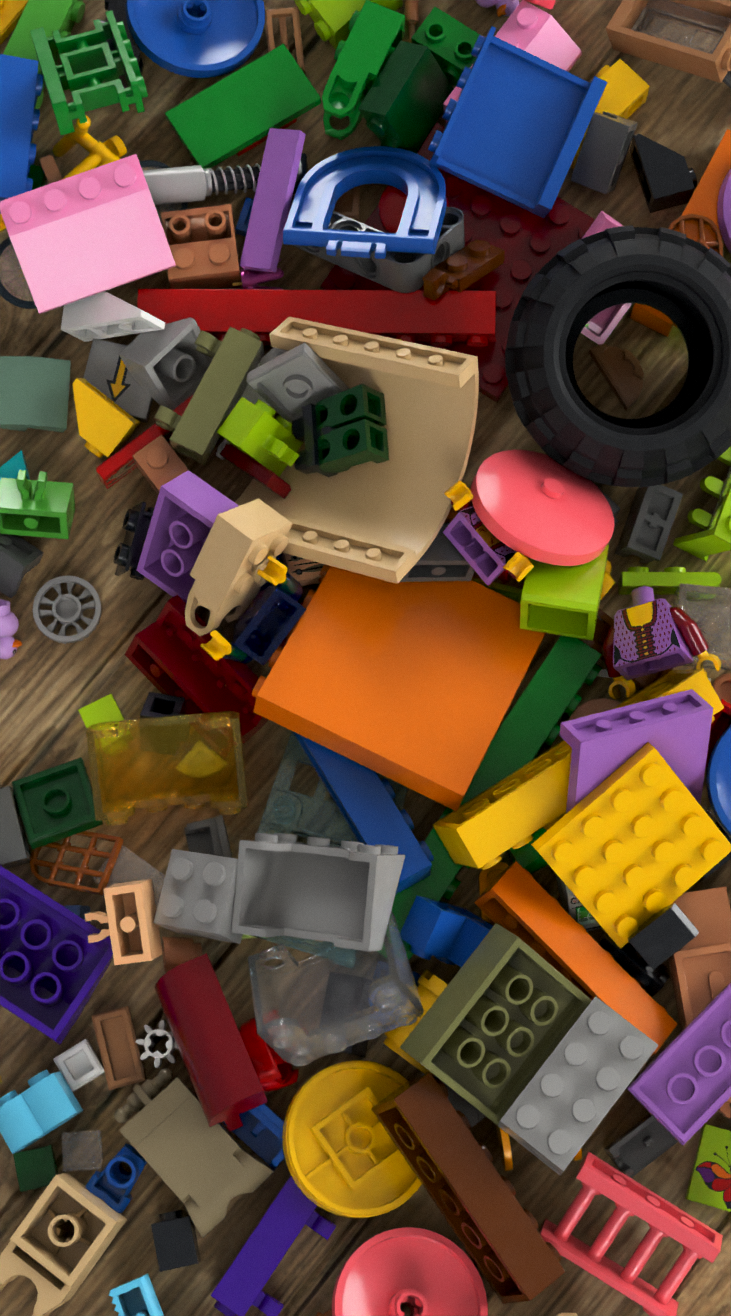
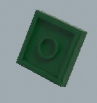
[12,757,103,850]

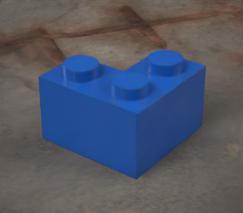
[398,895,494,967]

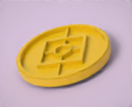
[282,1060,422,1218]

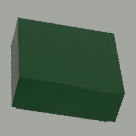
[13,1145,58,1192]

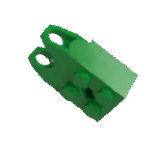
[322,0,405,140]

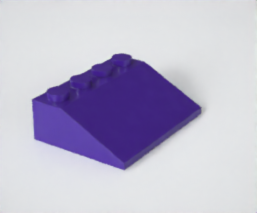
[0,865,113,1045]

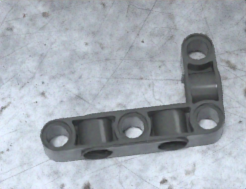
[288,195,465,293]

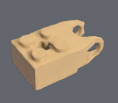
[185,498,293,636]
[0,1173,128,1316]

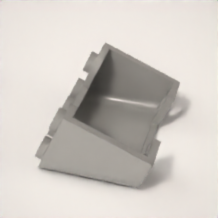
[231,833,405,952]

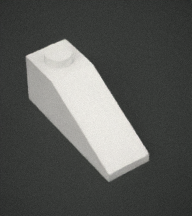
[60,291,165,342]

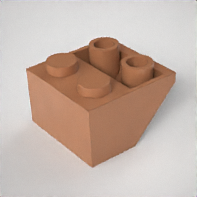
[161,204,242,289]

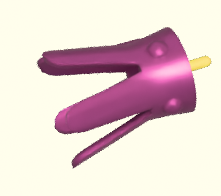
[232,258,284,290]

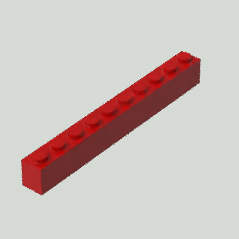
[137,289,497,347]

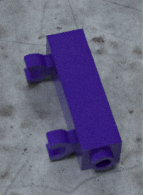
[211,1176,337,1316]

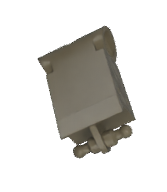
[114,1068,275,1238]

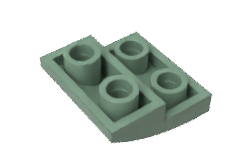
[0,356,71,433]

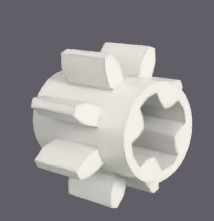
[136,1020,178,1068]

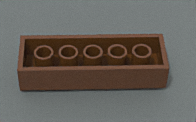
[371,1073,565,1304]

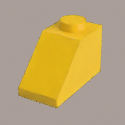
[72,378,140,458]

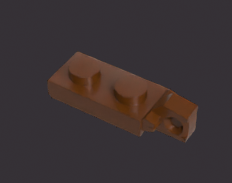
[422,239,505,300]

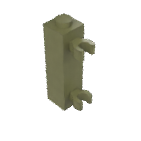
[154,327,264,465]

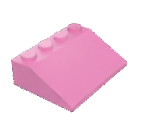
[0,154,176,314]

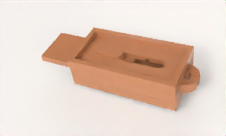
[668,886,731,1119]

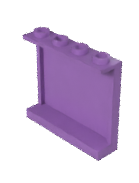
[559,689,713,814]

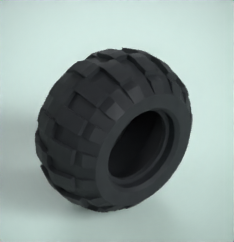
[505,225,731,487]

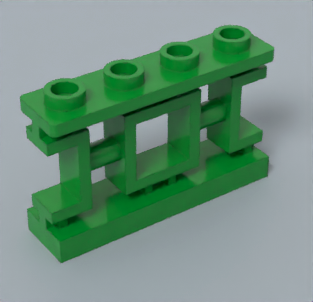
[30,10,148,135]

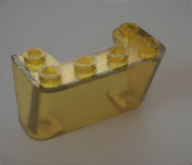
[86,711,249,825]

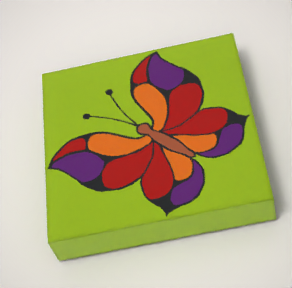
[685,1124,731,1212]

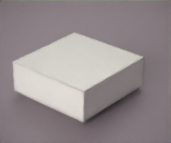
[53,1039,105,1092]

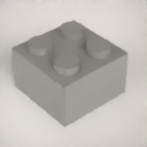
[153,849,243,944]

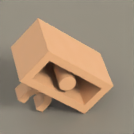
[84,879,163,966]

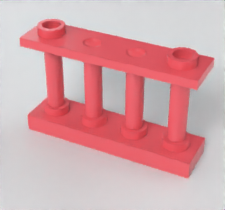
[539,1151,723,1316]

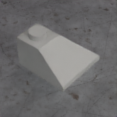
[119,317,213,410]

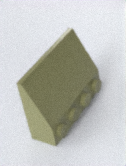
[400,923,592,1125]

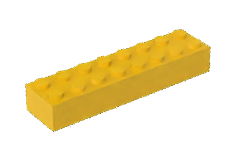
[432,669,724,870]

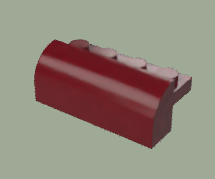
[124,594,269,759]
[155,953,268,1132]

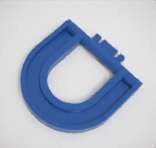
[283,146,447,259]

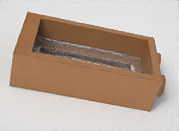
[606,0,731,83]

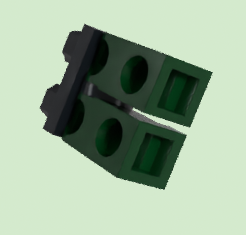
[292,384,389,477]

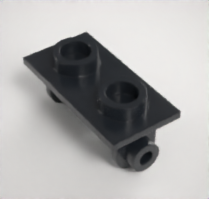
[113,501,154,580]
[598,933,670,997]

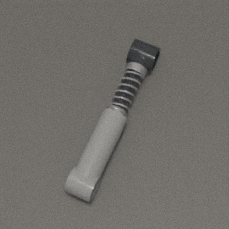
[142,153,308,205]

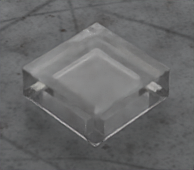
[62,1130,103,1172]

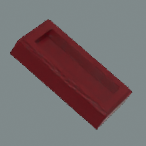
[220,444,291,499]

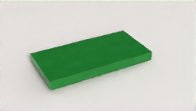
[165,44,321,169]

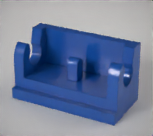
[222,1104,285,1170]

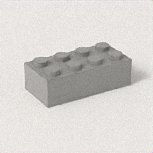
[498,996,659,1175]

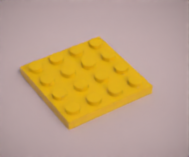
[531,742,731,949]

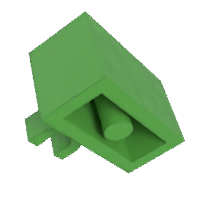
[0,470,75,539]

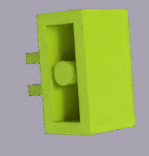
[217,397,303,477]

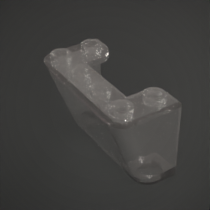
[248,911,424,1066]

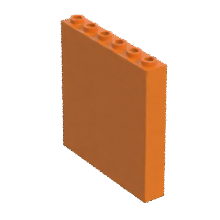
[252,564,546,812]

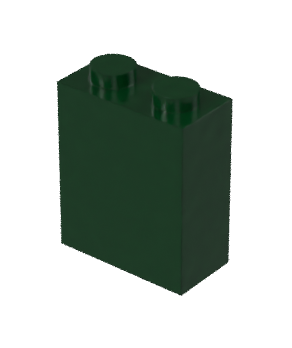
[358,41,454,154]

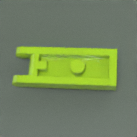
[618,566,722,595]

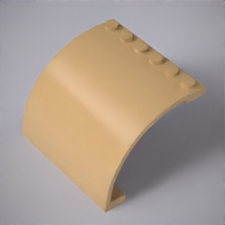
[235,316,479,584]

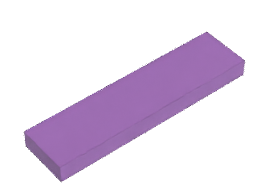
[239,128,306,273]

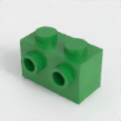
[411,7,479,86]

